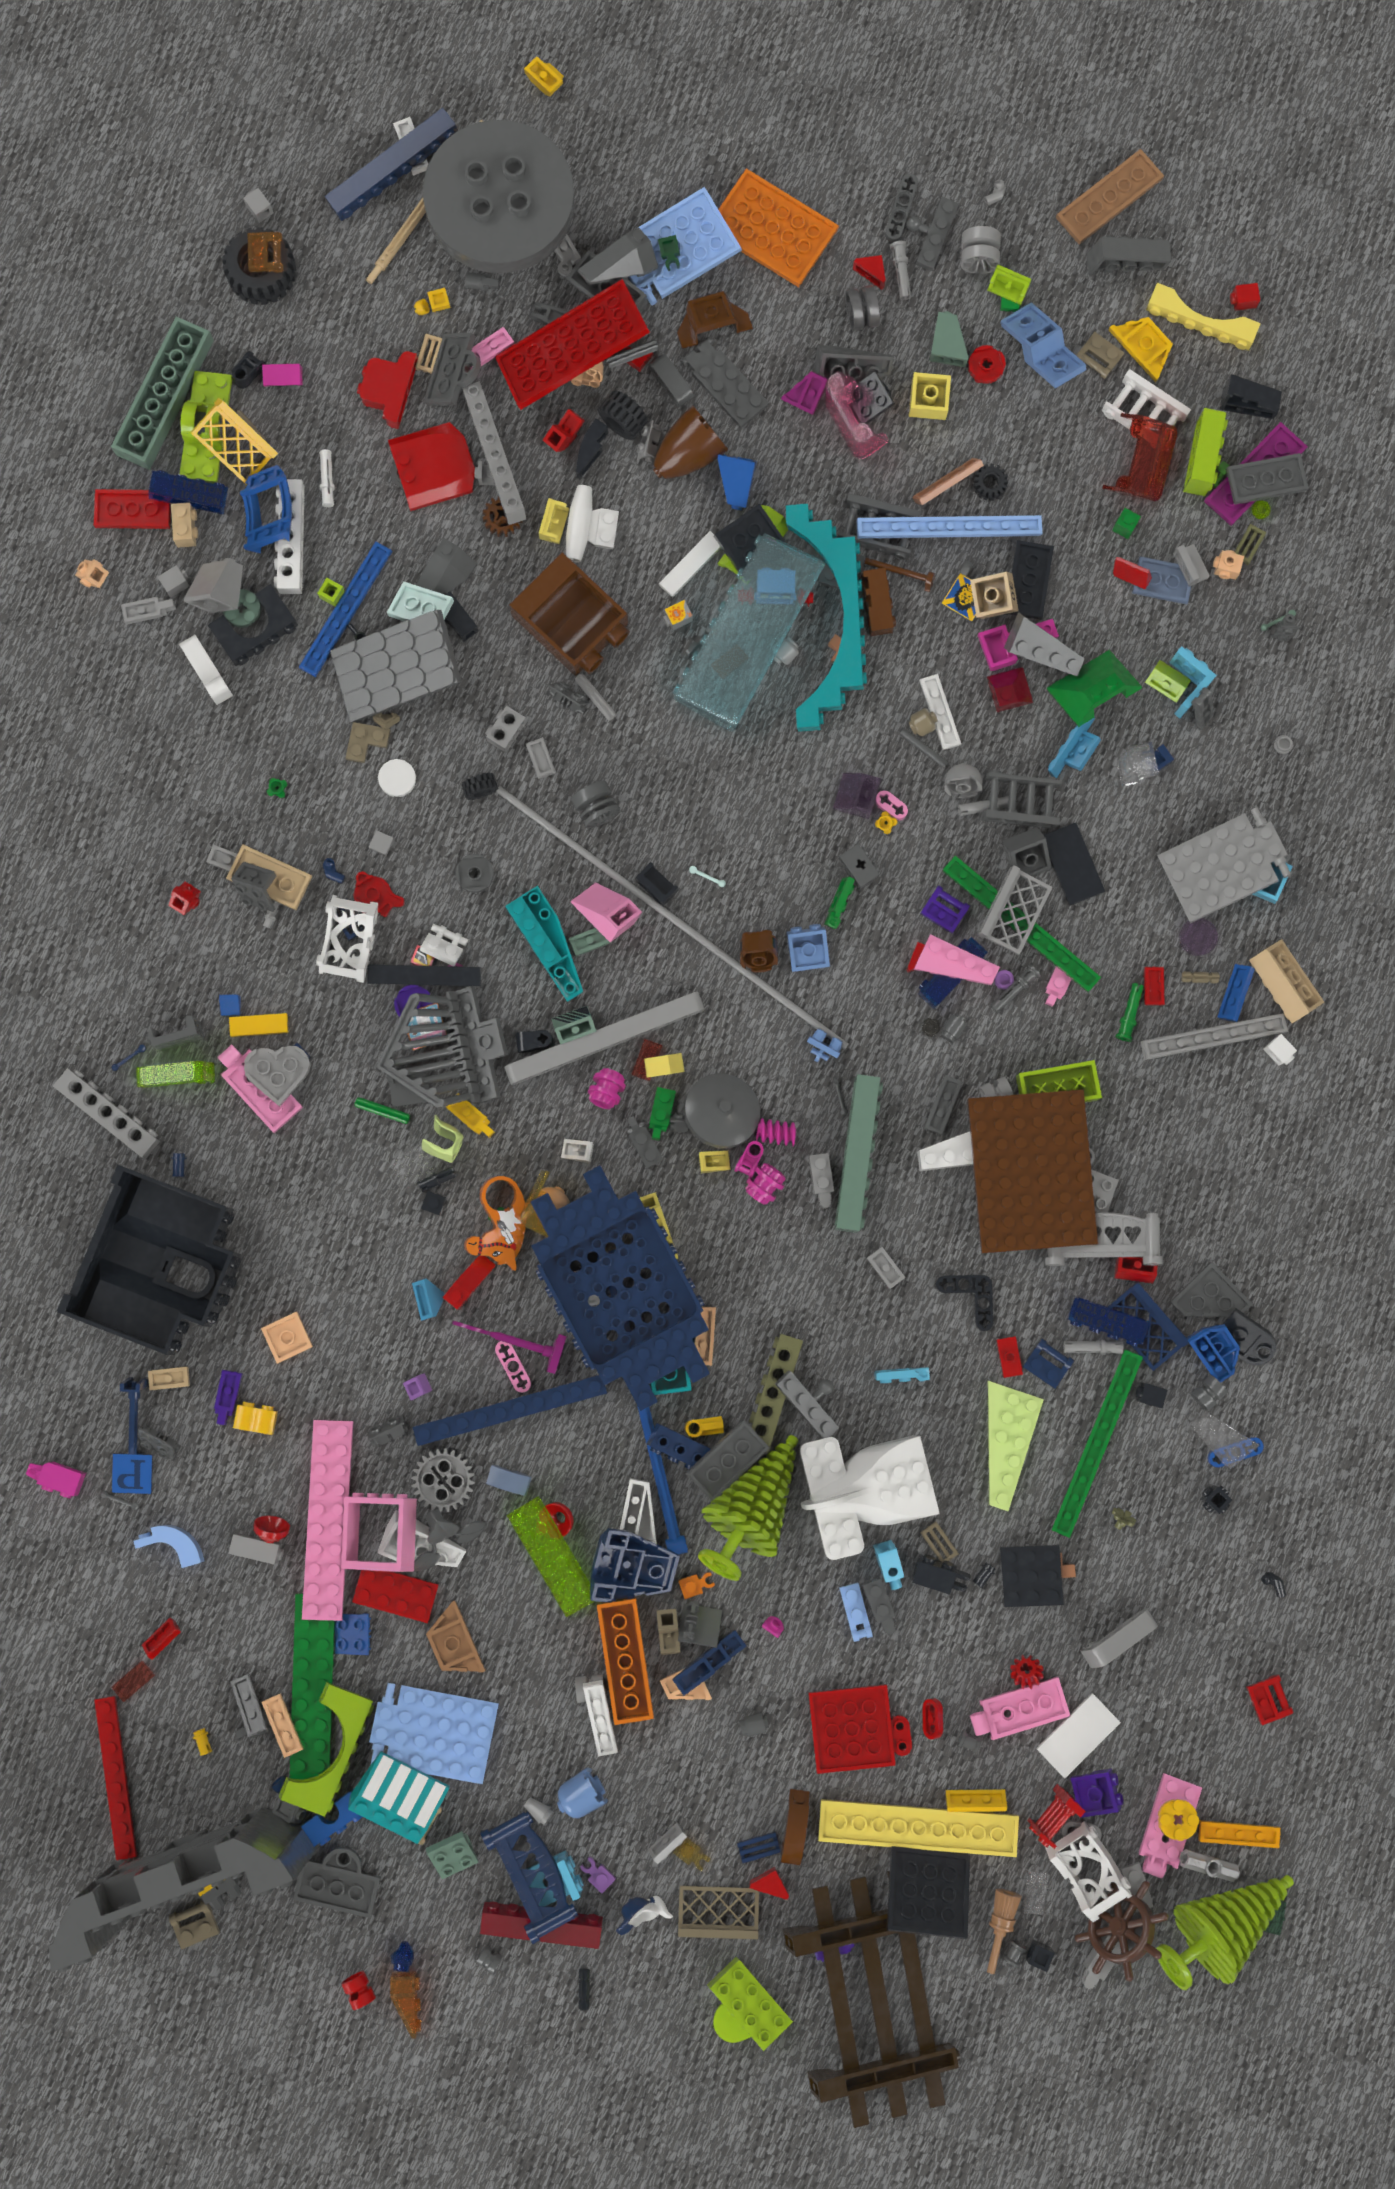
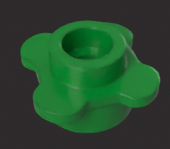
[267,778,288,798]

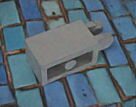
[808,1153,834,1209]
[1081,1934,1121,1990]

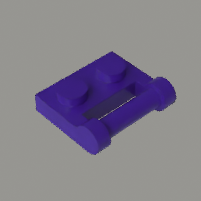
[920,885,970,934]

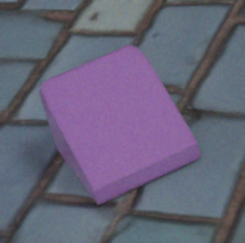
[403,1373,432,1401]

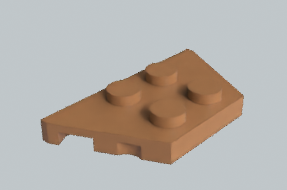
[426,1600,486,1672]

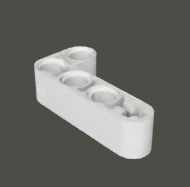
[179,635,233,705]

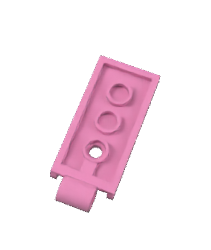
[218,1044,303,1133]
[970,1677,1070,1740]
[1139,1773,1202,1879]

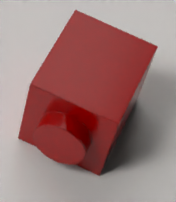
[1230,283,1260,311]

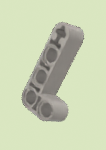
[1080,1608,1158,1668]

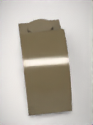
[657,1609,681,1655]

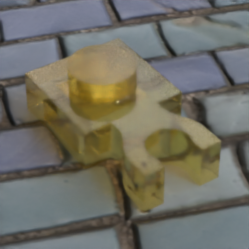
[673,1837,710,1872]

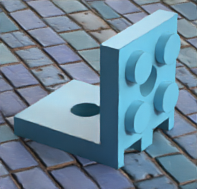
[1169,646,1217,718]
[527,1850,584,1907]

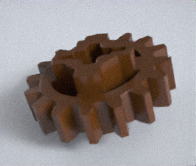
[482,496,523,537]

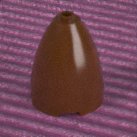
[653,405,728,479]

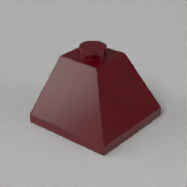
[987,667,1033,712]

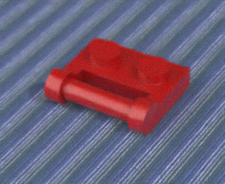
[1246,1674,1294,1725]

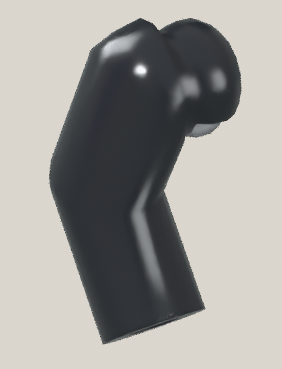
[1261,1572,1287,1598]

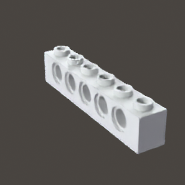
[274,479,305,594]

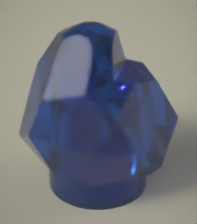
[390,1941,414,1972]

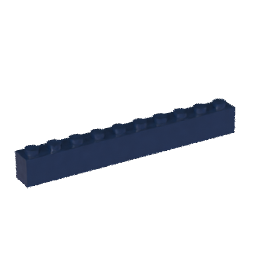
[413,1375,608,1446]

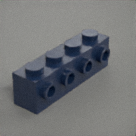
[647,1423,711,1469]

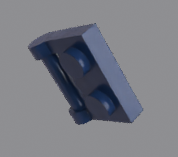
[1022,1338,1074,1389]

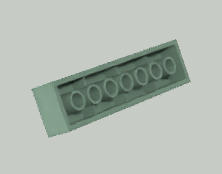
[111,316,214,470]
[834,1074,883,1233]

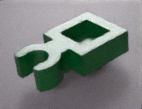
[658,235,680,271]

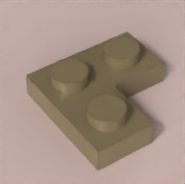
[346,722,391,763]

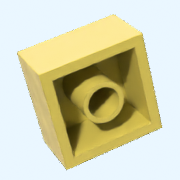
[909,372,951,420]

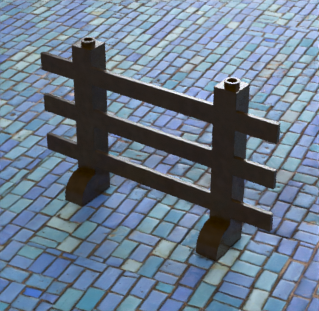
[783,1871,960,2128]

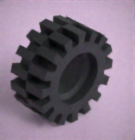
[973,464,1008,501]
[461,772,498,800]

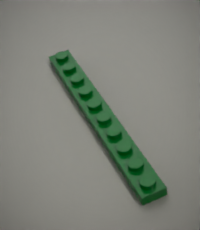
[943,856,1101,993]
[1052,1350,1143,1538]

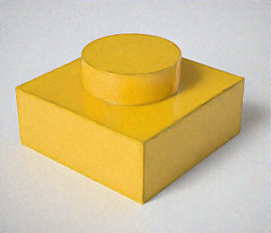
[427,288,450,312]

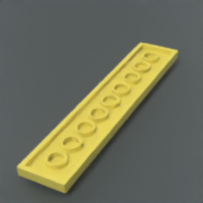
[818,1799,1019,1857]

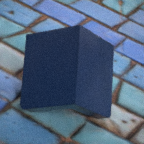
[1142,744,1174,776]

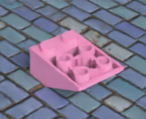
[571,883,642,942]

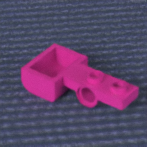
[978,619,1059,671]

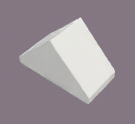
[561,1139,594,1163]

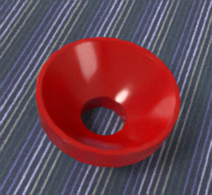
[539,1502,574,1538]
[253,1515,290,1543]

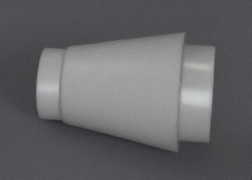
[524,1797,554,1826]

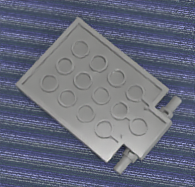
[1157,807,1291,924]

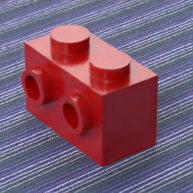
[1114,1257,1158,1284]

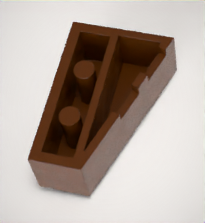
[861,567,896,637]

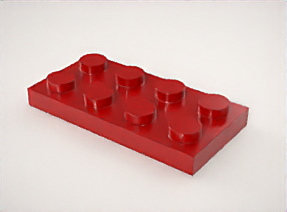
[94,489,171,529]
[352,1570,439,1623]

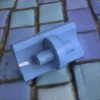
[807,1028,843,1062]

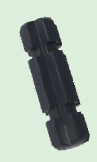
[578,1968,590,2010]

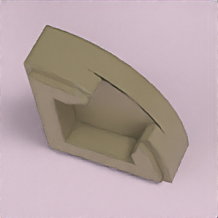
[373,713,400,730]

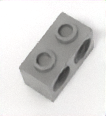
[485,706,526,753]

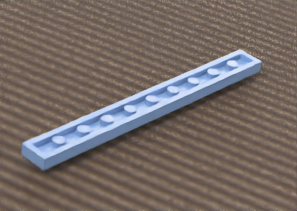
[856,515,1042,539]

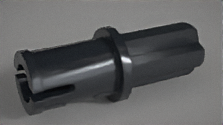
[418,1167,456,1192]

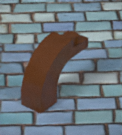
[780,1789,810,1865]

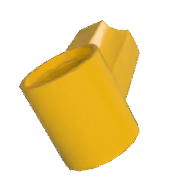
[684,1416,724,1437]

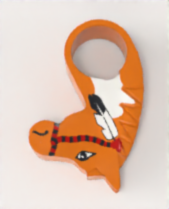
[464,1176,526,1271]

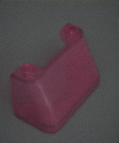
[825,371,889,459]

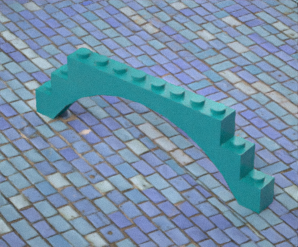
[786,504,867,732]

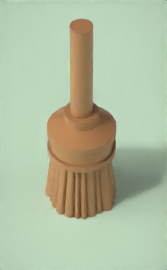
[987,1889,1022,1974]

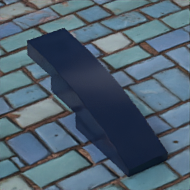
[672,1629,747,1696]

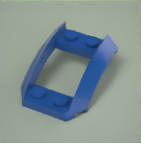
[240,465,292,553]

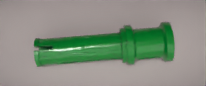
[1115,983,1144,1042]

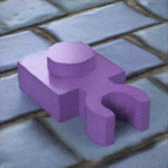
[580,1856,616,1894]

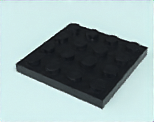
[887,1846,970,1939]

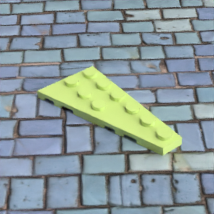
[987,1381,1044,1511]

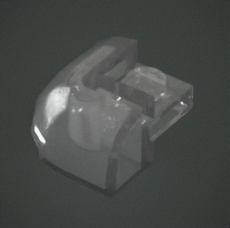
[1118,741,1159,786]

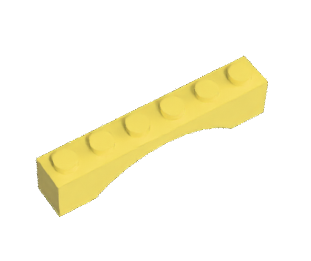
[1146,283,1261,350]

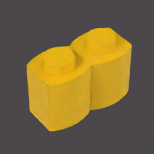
[233,1402,278,1435]

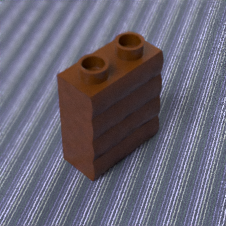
[509,552,630,676]

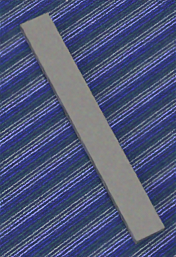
[1140,1013,1288,1060]

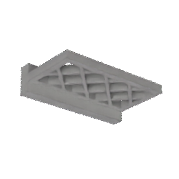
[977,865,1052,955]

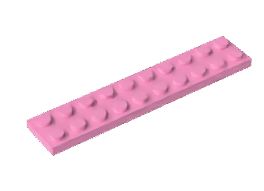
[302,1420,353,1621]

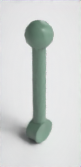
[1261,610,1296,631]

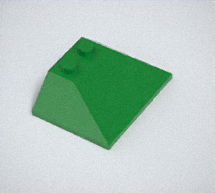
[1047,650,1142,727]

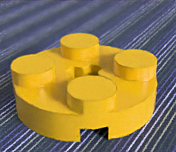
[1158,1799,1199,1841]

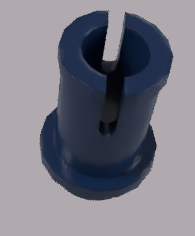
[171,1153,187,1177]

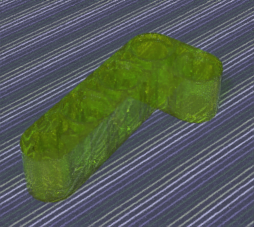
[136,1061,215,1088]

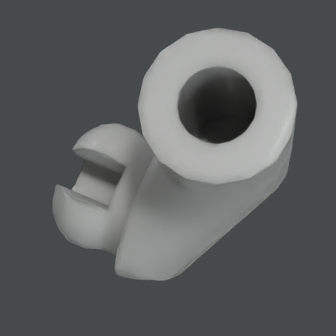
[984,180,1006,206]

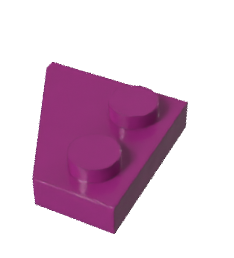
[781,371,829,415]

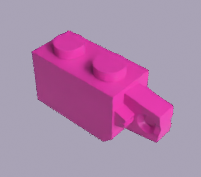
[26,1462,86,1498]

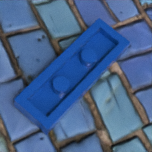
[1217,964,1255,1022]

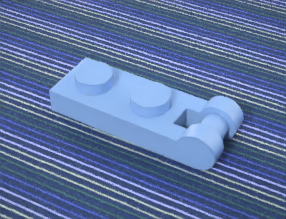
[839,1583,873,1642]

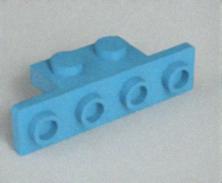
[1048,717,1101,778]

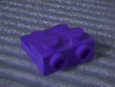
[1070,1768,1124,1818]

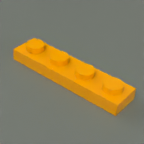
[1198,1820,1280,1848]

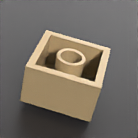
[970,572,1018,619]

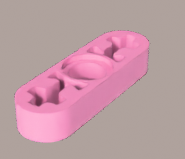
[495,1341,531,1393]

